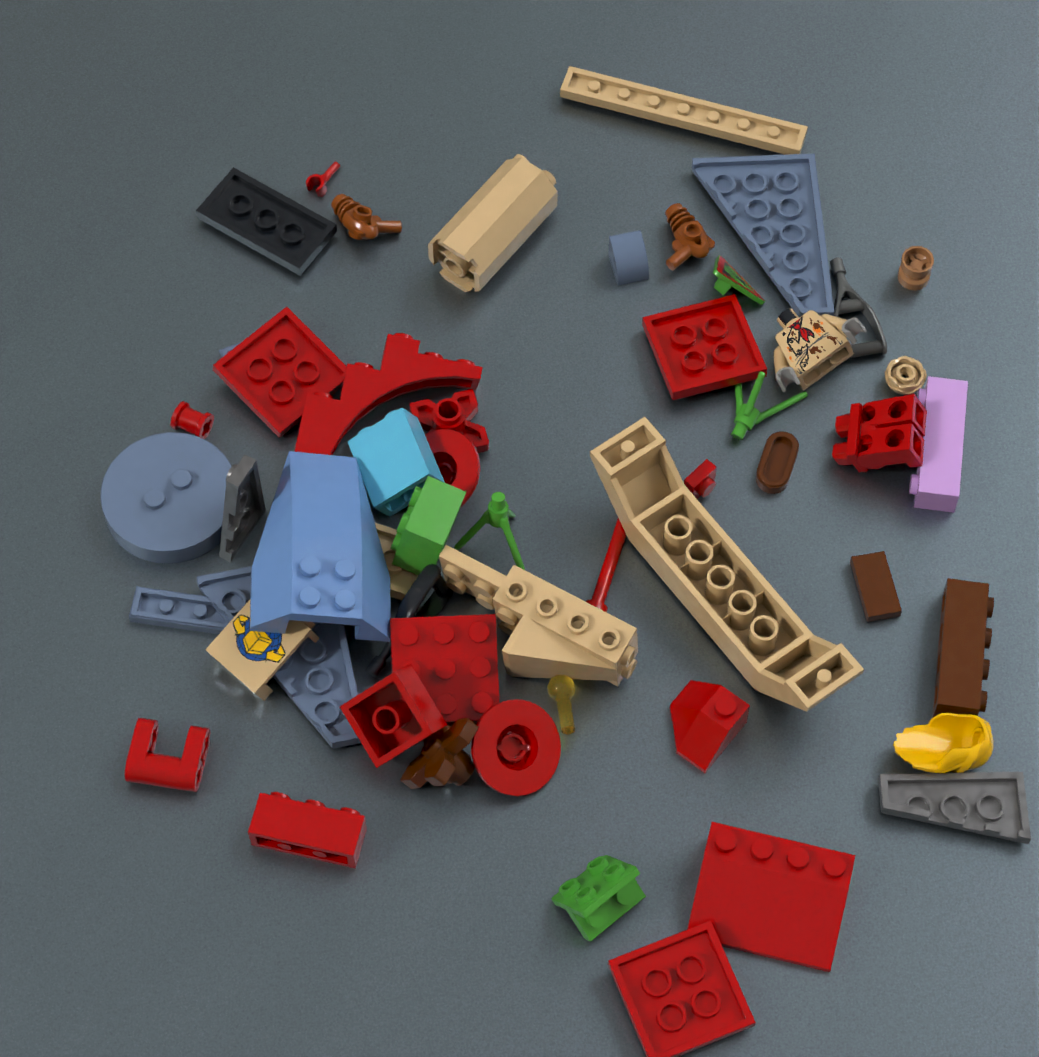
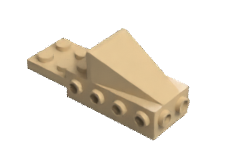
[439,545,638,687]

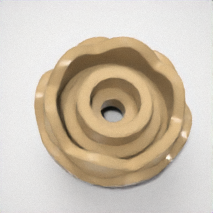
[885,356,927,395]

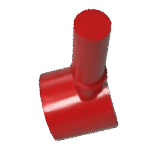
[306,162,340,197]

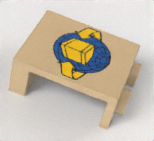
[205,600,319,701]

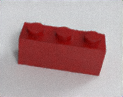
[248,792,367,869]

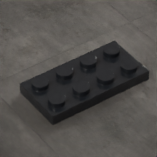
[196,167,337,276]

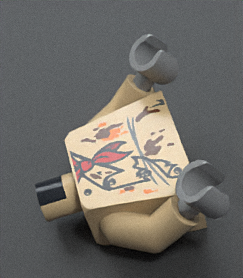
[773,309,867,392]

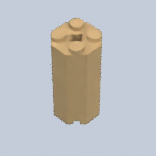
[428,154,558,292]

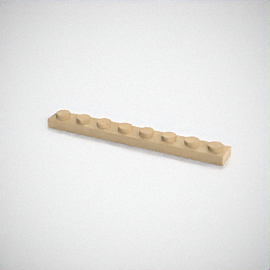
[560,66,808,155]

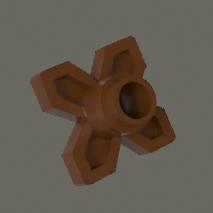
[400,718,479,789]

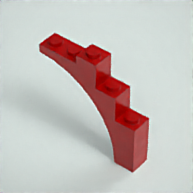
[294,333,483,455]

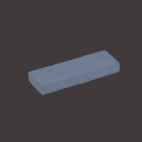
[129,586,228,634]

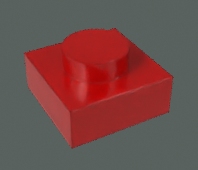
[684,459,717,499]

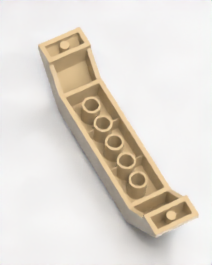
[590,417,864,712]

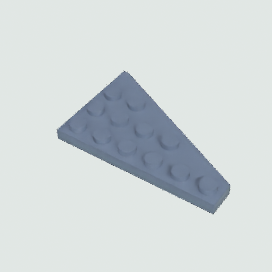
[692,153,834,317]
[196,566,361,749]

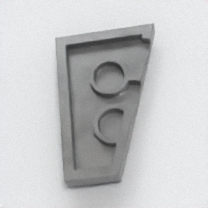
[219,454,266,563]

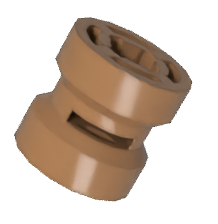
[898,246,934,291]

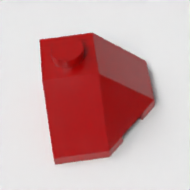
[669,680,750,773]

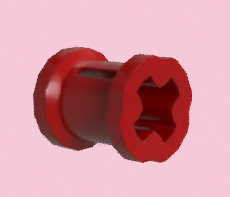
[170,401,214,439]

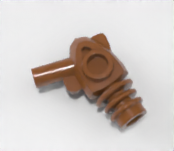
[331,194,402,240]
[665,203,715,271]

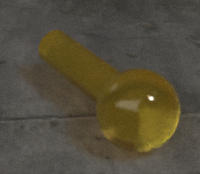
[547,675,575,735]

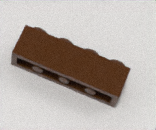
[932,578,994,718]

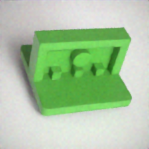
[551,855,646,941]

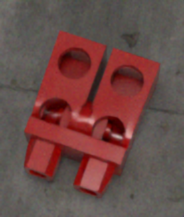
[832,394,927,472]

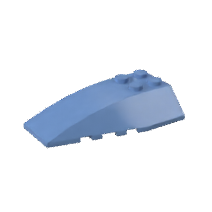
[250,451,391,642]

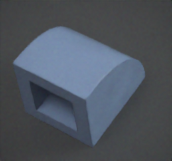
[608,230,649,286]

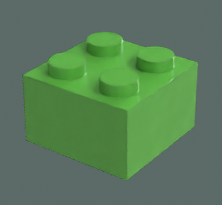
[390,476,466,575]

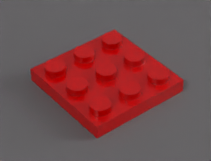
[642,294,767,400]
[213,306,347,438]
[390,614,499,722]
[608,920,756,1057]

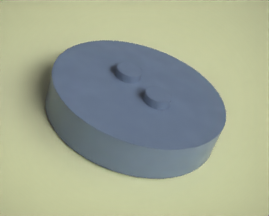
[101,432,232,564]

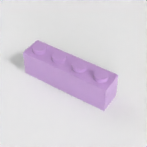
[909,376,968,513]

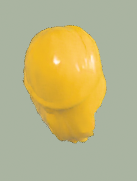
[893,713,994,773]

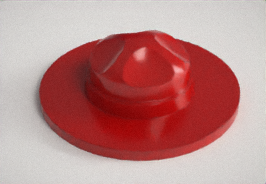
[408,429,480,508]
[471,699,561,796]

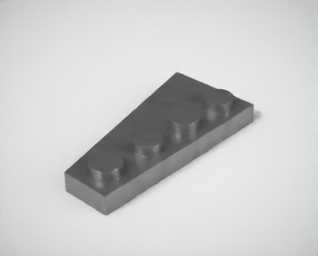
[878,772,1031,844]

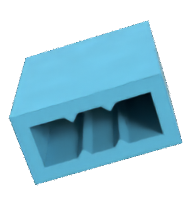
[347,407,445,517]

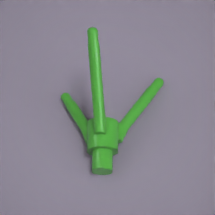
[731,372,808,440]
[454,492,525,570]

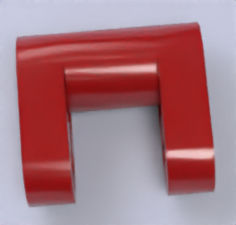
[125,718,210,792]

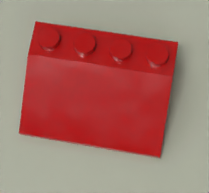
[687,822,856,972]

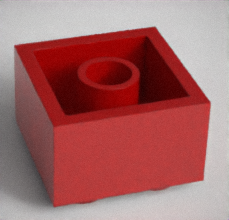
[340,664,447,768]

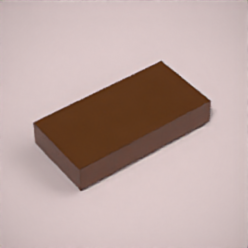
[850,551,902,622]

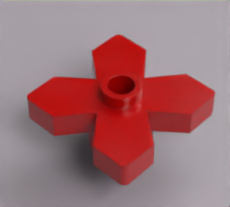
[410,389,489,453]

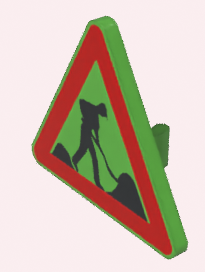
[713,255,765,305]

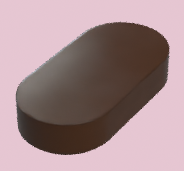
[756,431,799,494]

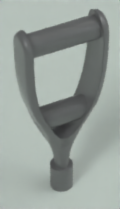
[830,257,887,361]

